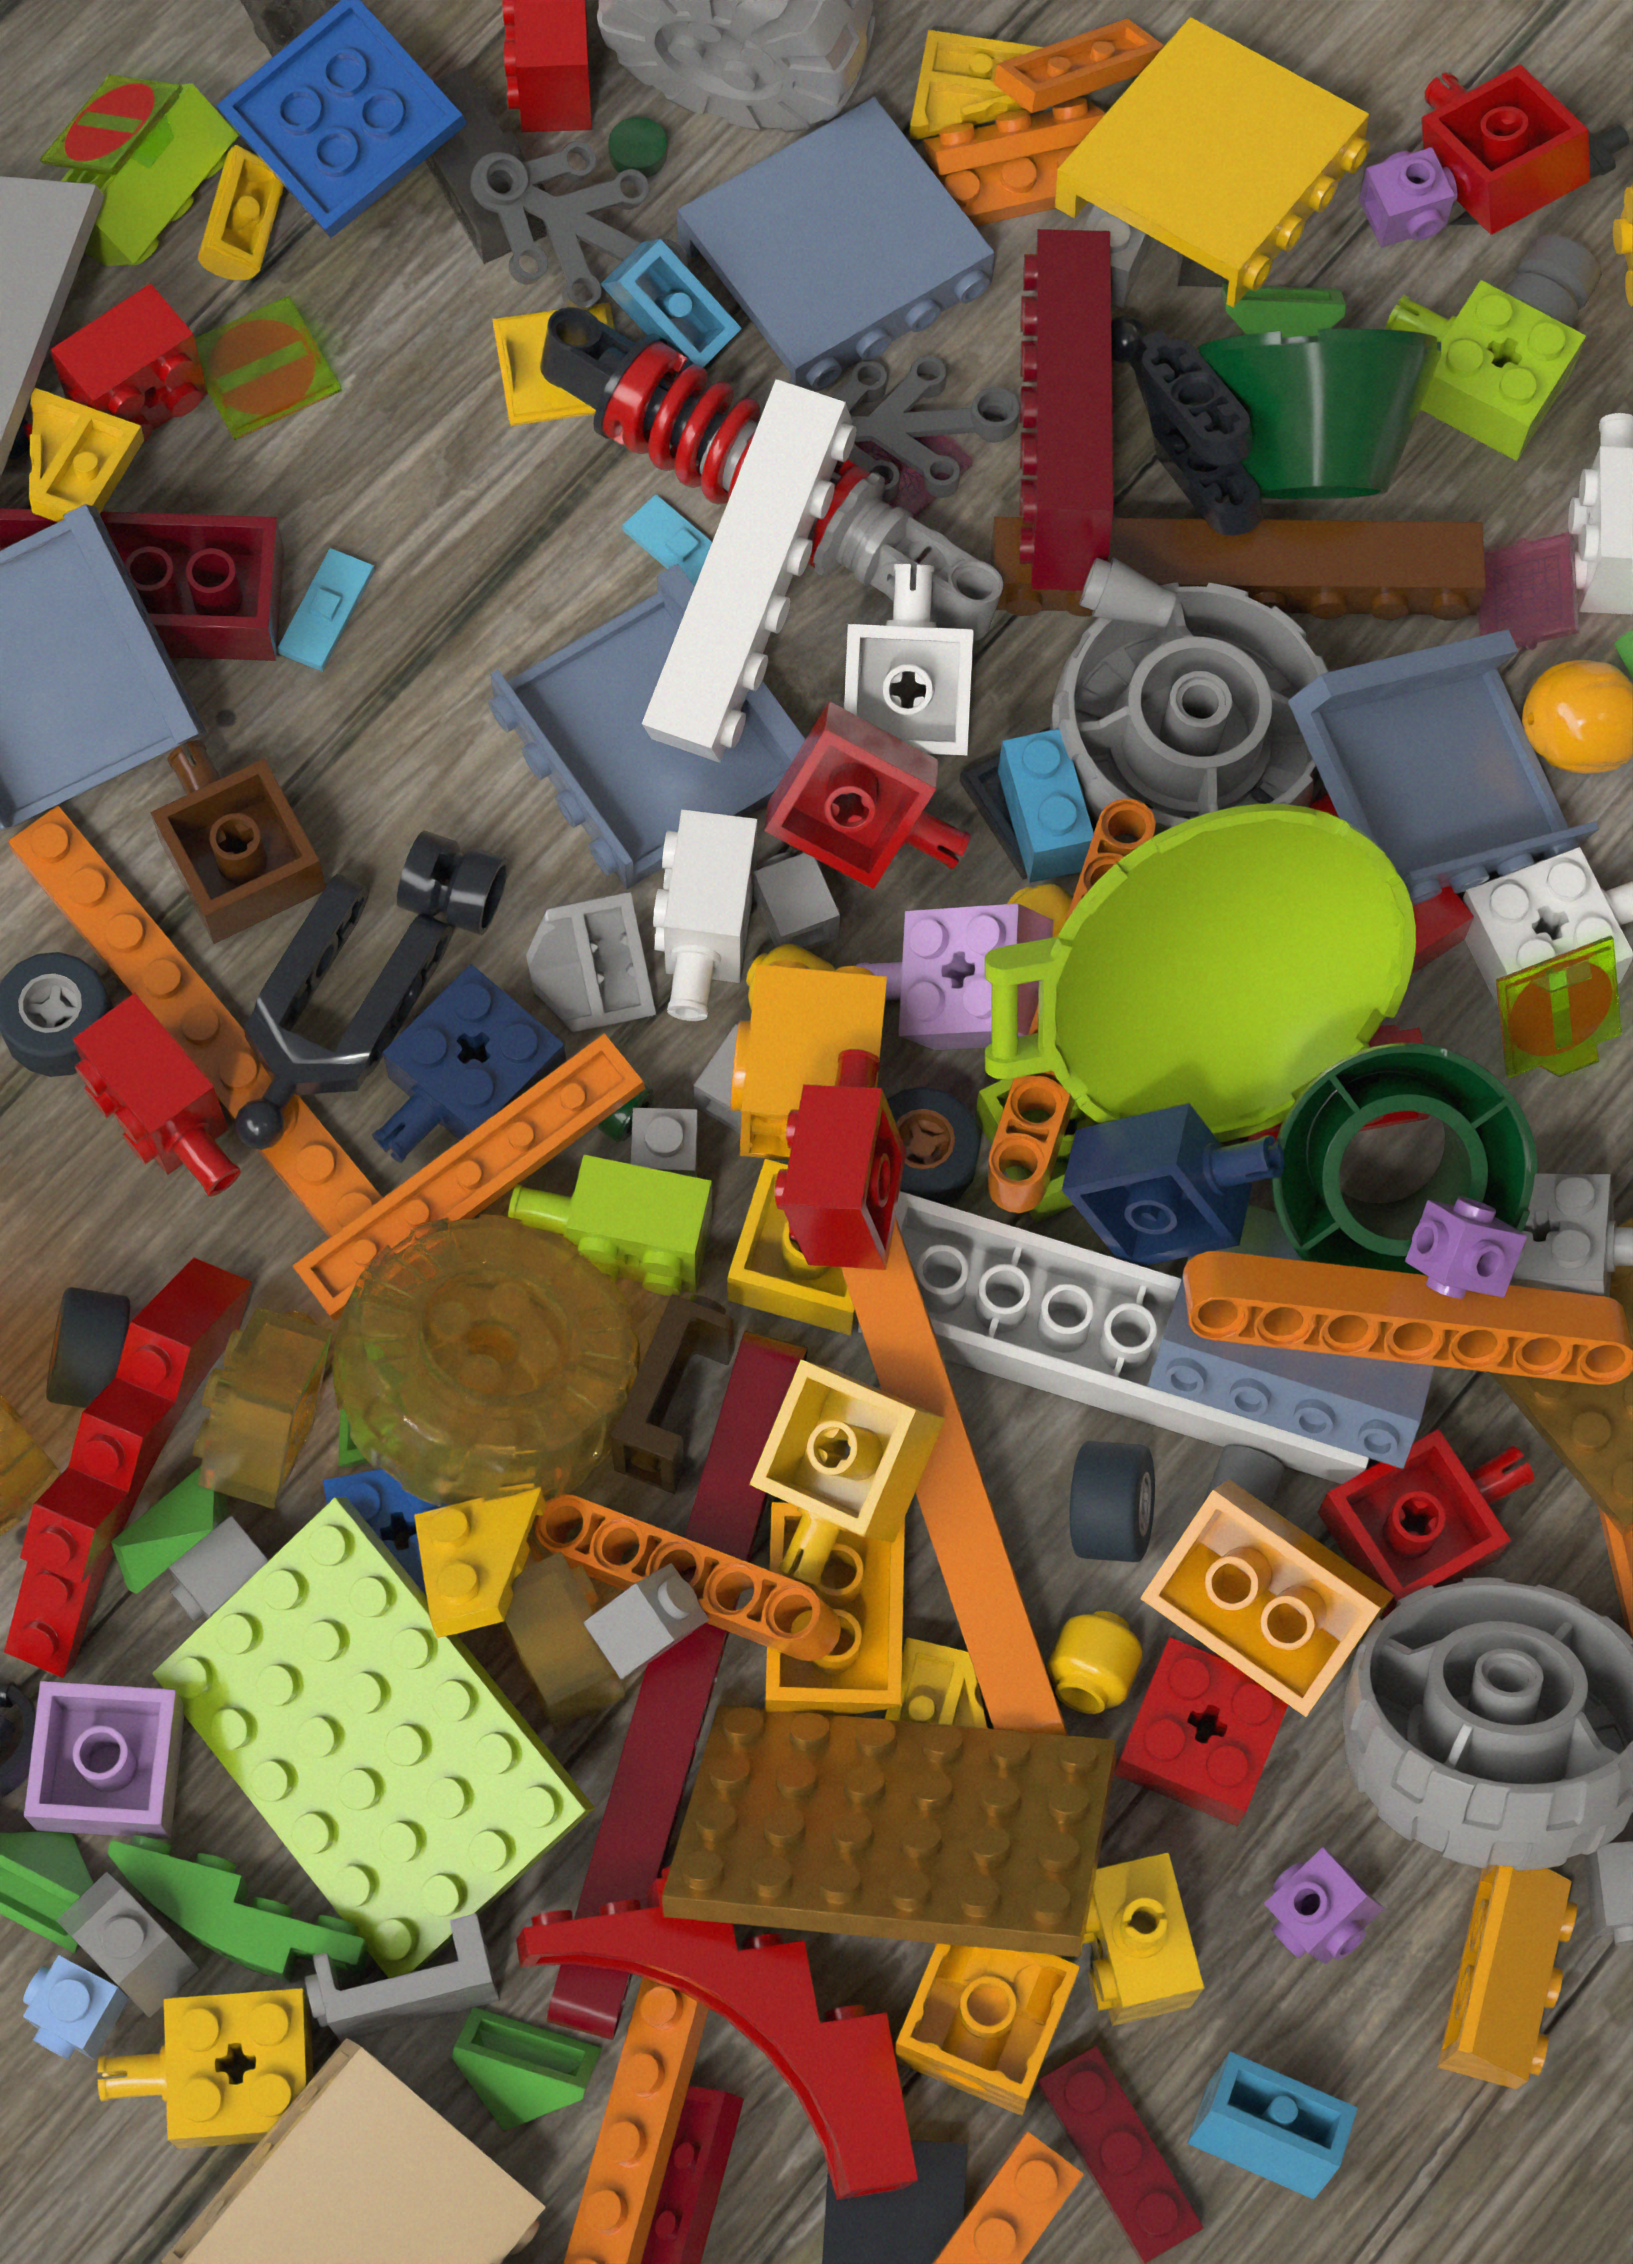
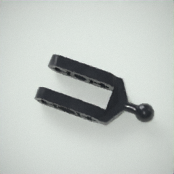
[1111,315,1263,535]
[234,874,452,1150]

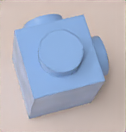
[23,1955,129,2060]

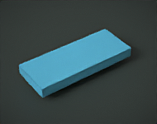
[622,494,712,587]
[277,548,375,672]

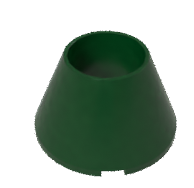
[1196,329,1442,500]
[1271,1043,1537,1275]

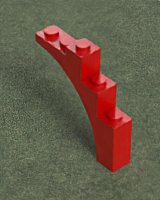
[4,1257,252,1678]
[516,1866,918,2200]

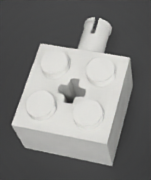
[1568,413,1633,615]
[844,564,973,755]
[653,809,757,1021]
[1462,847,1633,1023]

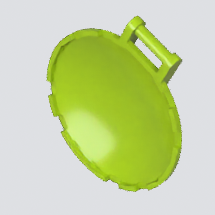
[985,804,1416,1142]

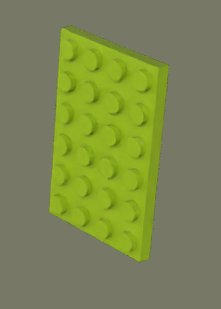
[152,1497,595,1979]

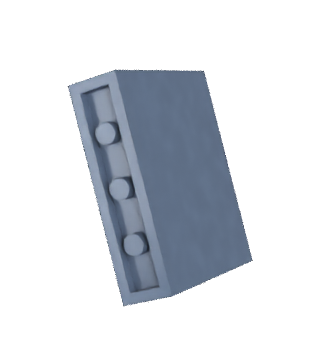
[677,97,995,390]
[0,504,207,831]
[488,563,805,889]
[1288,629,1599,906]
[1148,1204,1434,1469]

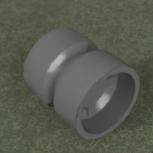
[1503,235,1602,328]

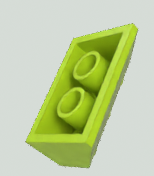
[60,83,239,266]

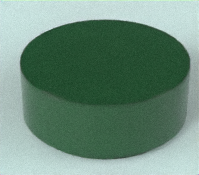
[608,117,667,178]
[598,1084,654,1142]

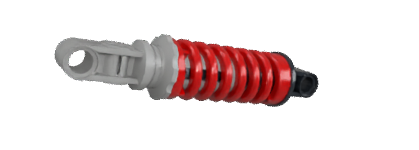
[540,307,1003,641]

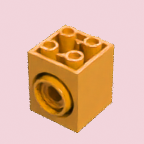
[730,960,887,1160]
[896,1943,1080,2116]

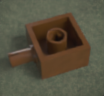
[150,740,326,944]

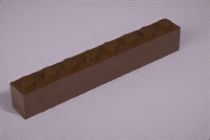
[991,517,1486,621]

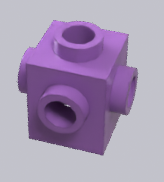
[1358,147,1457,248]
[1405,1197,1527,1299]
[1264,1847,1384,1965]

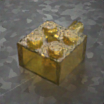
[193,1307,332,1509]
[498,1532,626,1734]

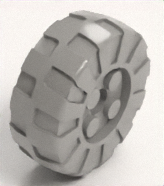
[597,0,875,132]
[1051,582,1329,843]
[1343,1577,1633,1871]

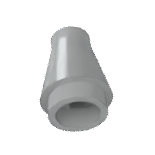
[1079,557,1177,628]

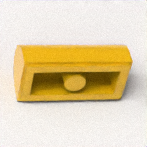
[198,145,284,281]

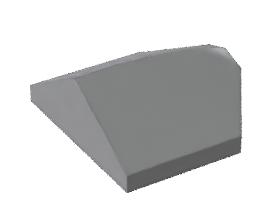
[526,891,656,1032]

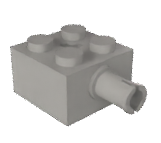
[1509,1174,1633,1298]

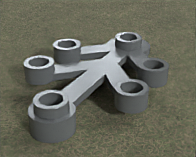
[470,141,687,311]
[832,356,1020,502]

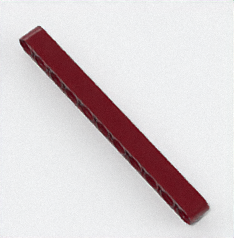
[547,1331,808,2040]

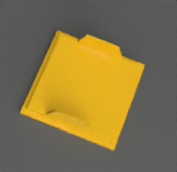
[492,302,615,426]

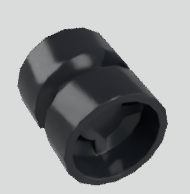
[397,830,508,936]

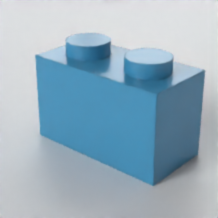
[600,239,742,373]
[998,728,1094,883]
[1187,2052,1358,2200]

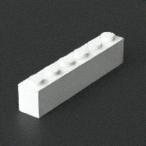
[642,379,856,763]

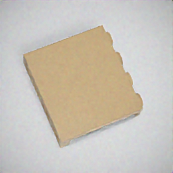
[161,2038,546,2264]

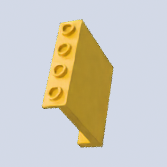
[1055,17,1370,308]

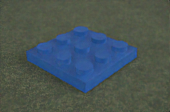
[216,0,467,239]

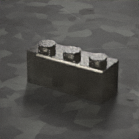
[424,68,547,264]

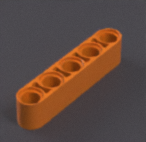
[534,1494,841,1661]

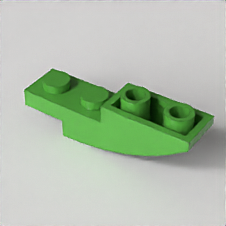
[107,1835,369,1983]

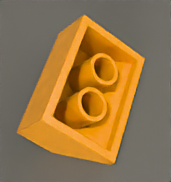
[1140,1479,1395,1717]
[765,1502,905,1716]
[1437,1864,1577,2090]

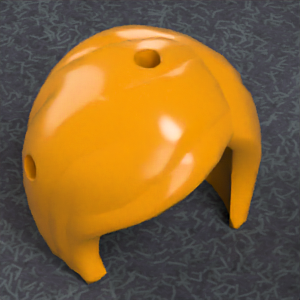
[1522,660,1633,774]

